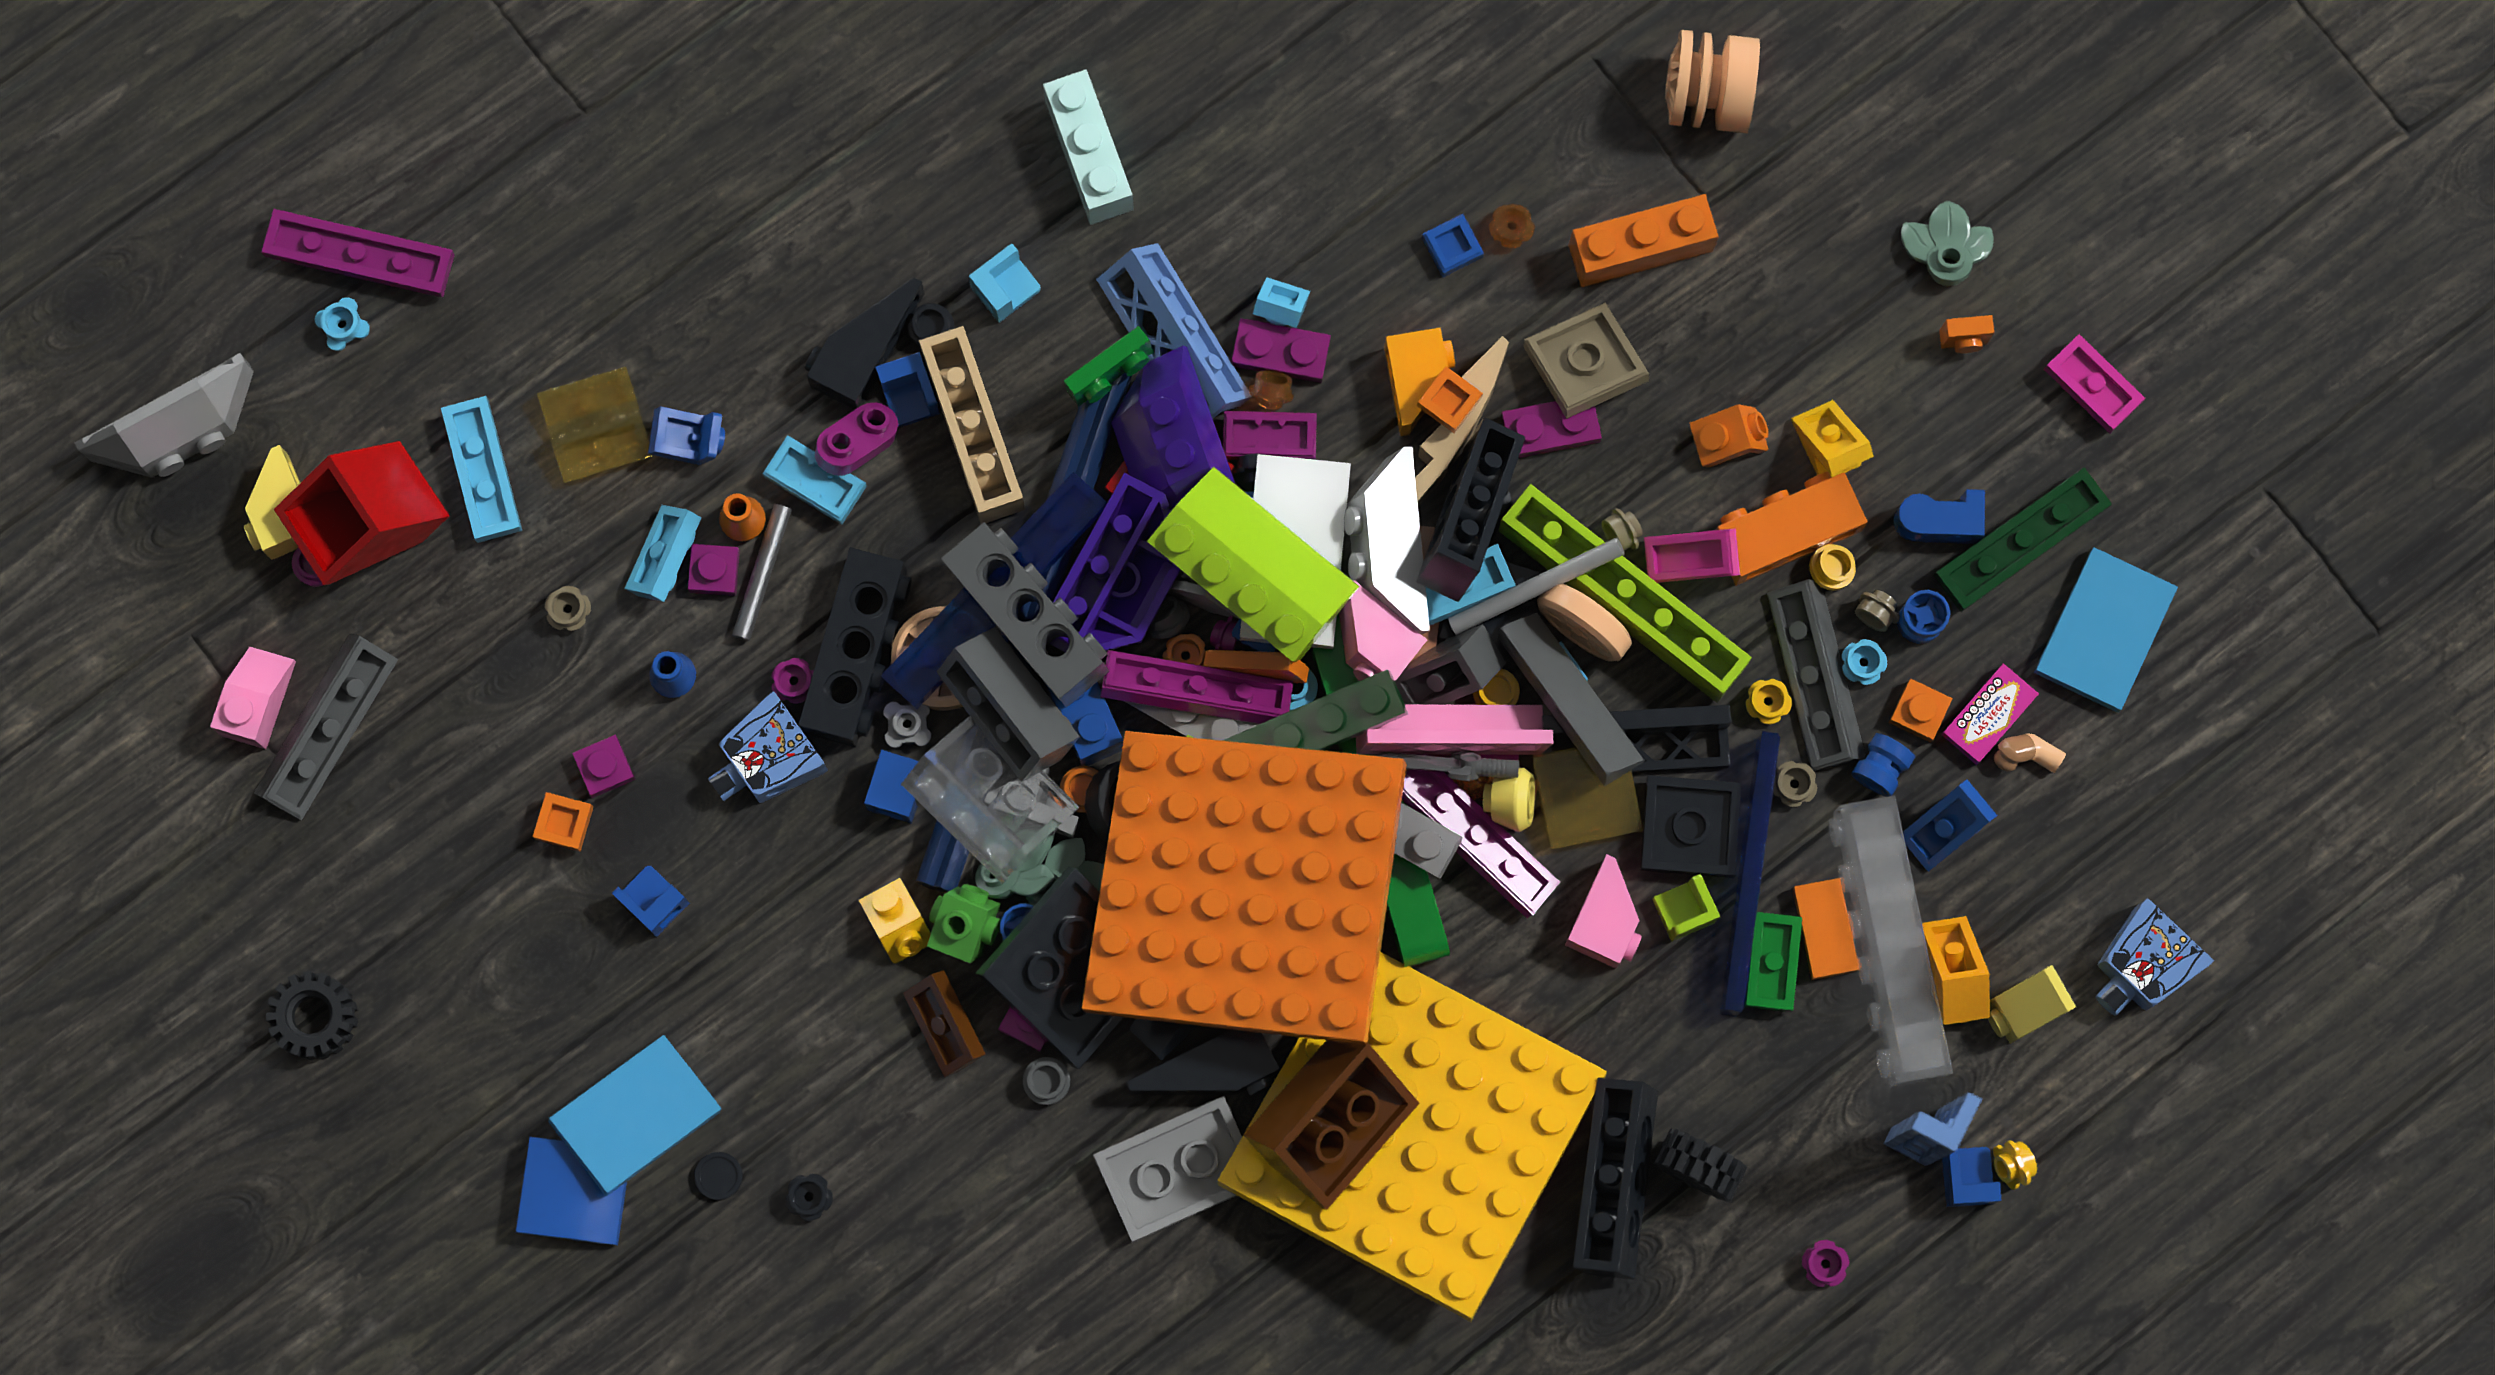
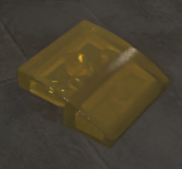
[537,366,653,483]

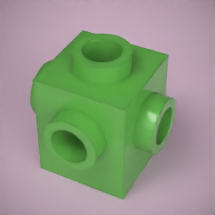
[927,884,1001,963]

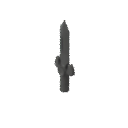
[1370,751,1519,781]

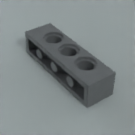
[941,522,1110,708]

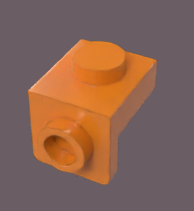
[1689,404,1769,468]

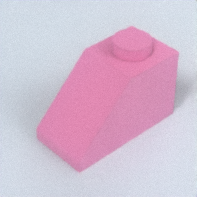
[1339,580,1427,681]
[210,647,296,749]
[1565,855,1642,969]

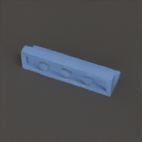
[1096,243,1252,419]
[1883,1092,1982,1166]

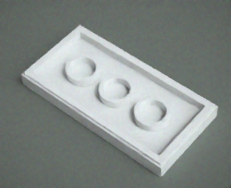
[1240,454,1351,649]

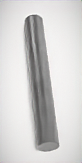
[732,504,792,641]

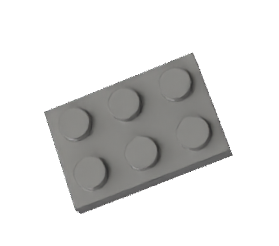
[1093,1096,1242,1243]

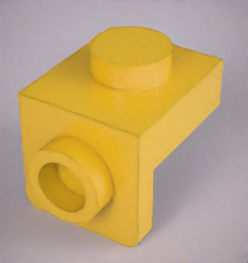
[859,878,931,963]

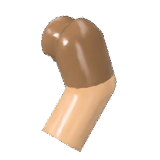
[1994,733,2066,773]

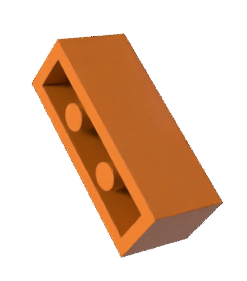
[1569,194,1719,287]
[1716,472,1868,586]

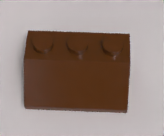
[1244,1040,1420,1210]

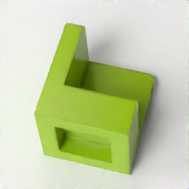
[1652,874,1720,942]

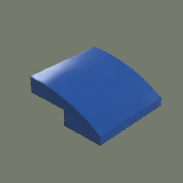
[516,1137,627,1245]

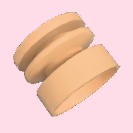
[1665,30,1760,133]

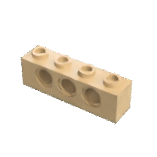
[919,326,1025,524]

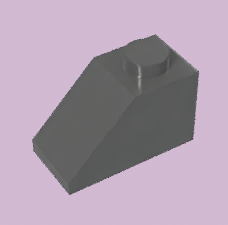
[1395,624,1506,705]

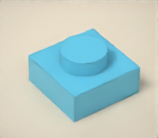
[1253,277,1310,328]

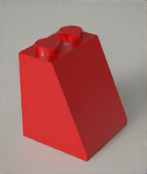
[274,441,450,586]

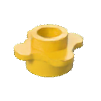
[1993,1140,2037,1190]

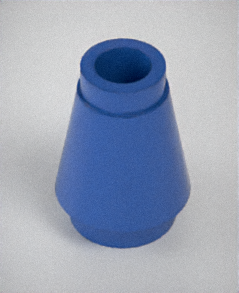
[649,651,696,698]

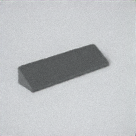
[1767,579,1866,771]
[1498,613,1644,786]
[254,633,398,820]

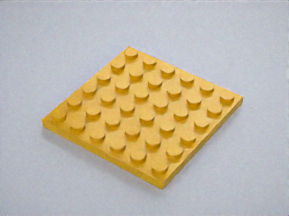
[1217,952,1607,1322]

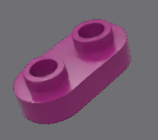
[815,403,898,476]

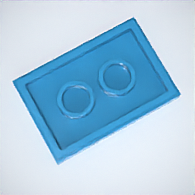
[2034,547,2178,713]
[548,1035,722,1197]

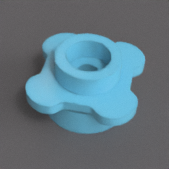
[315,297,370,351]

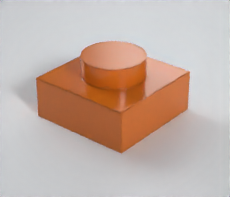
[1939,315,1995,353]
[1417,366,1483,434]
[1888,678,1953,743]
[533,792,593,852]

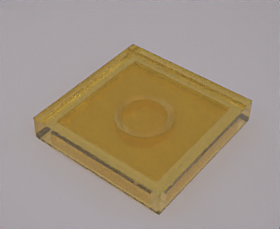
[1532,747,1643,849]

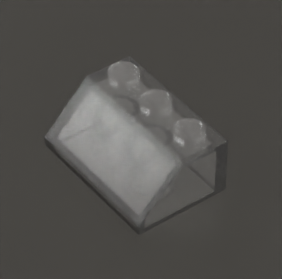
[901,716,1079,884]

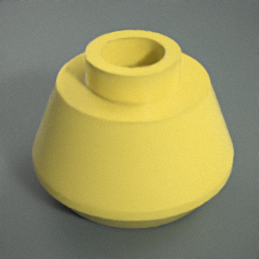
[1483,767,1535,832]

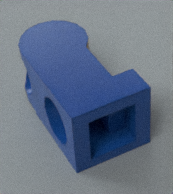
[1894,489,1985,544]

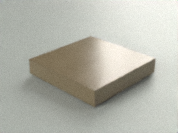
[1524,303,1649,418]

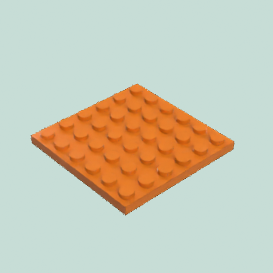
[1082,731,1407,1045]

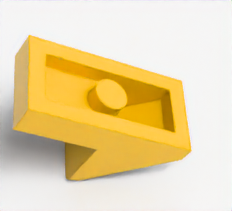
[1791,400,1874,477]

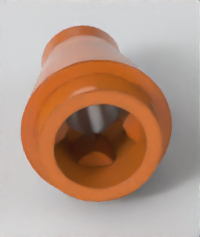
[719,493,766,541]

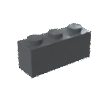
[937,627,1080,782]

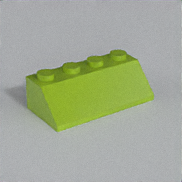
[1147,467,1360,662]

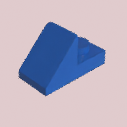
[1898,779,1997,872]

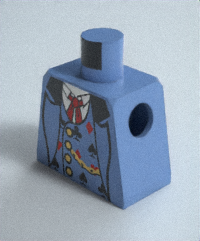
[708,691,828,803]
[2095,898,2214,1016]

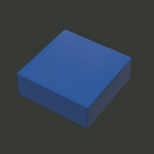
[1422,214,1484,277]

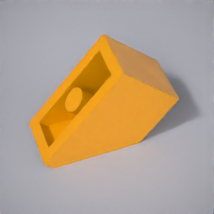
[1384,327,1455,436]
[1920,916,1990,1025]

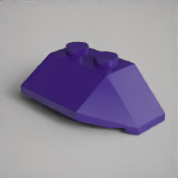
[1111,345,1235,511]
[1049,472,1181,653]

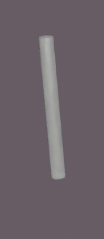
[1448,537,1625,635]

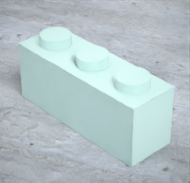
[1043,69,1133,225]

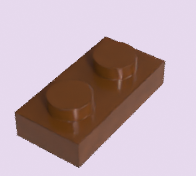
[903,970,986,1077]

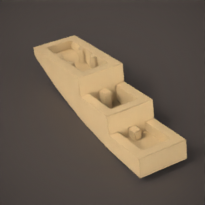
[1415,336,1509,508]

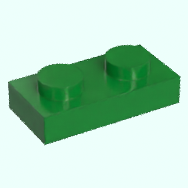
[1063,326,1153,407]
[1744,912,1802,1013]

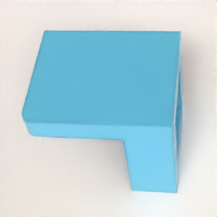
[969,244,1041,322]

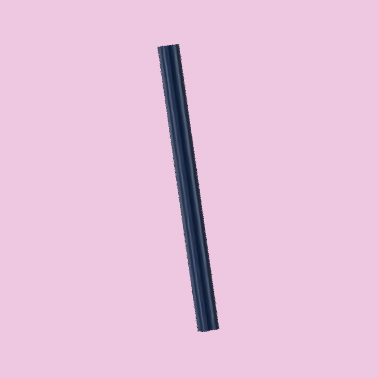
[916,373,1132,894]

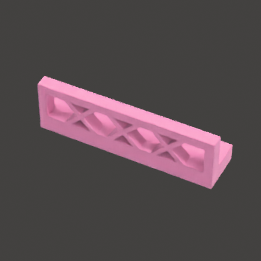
[1356,704,1553,755]

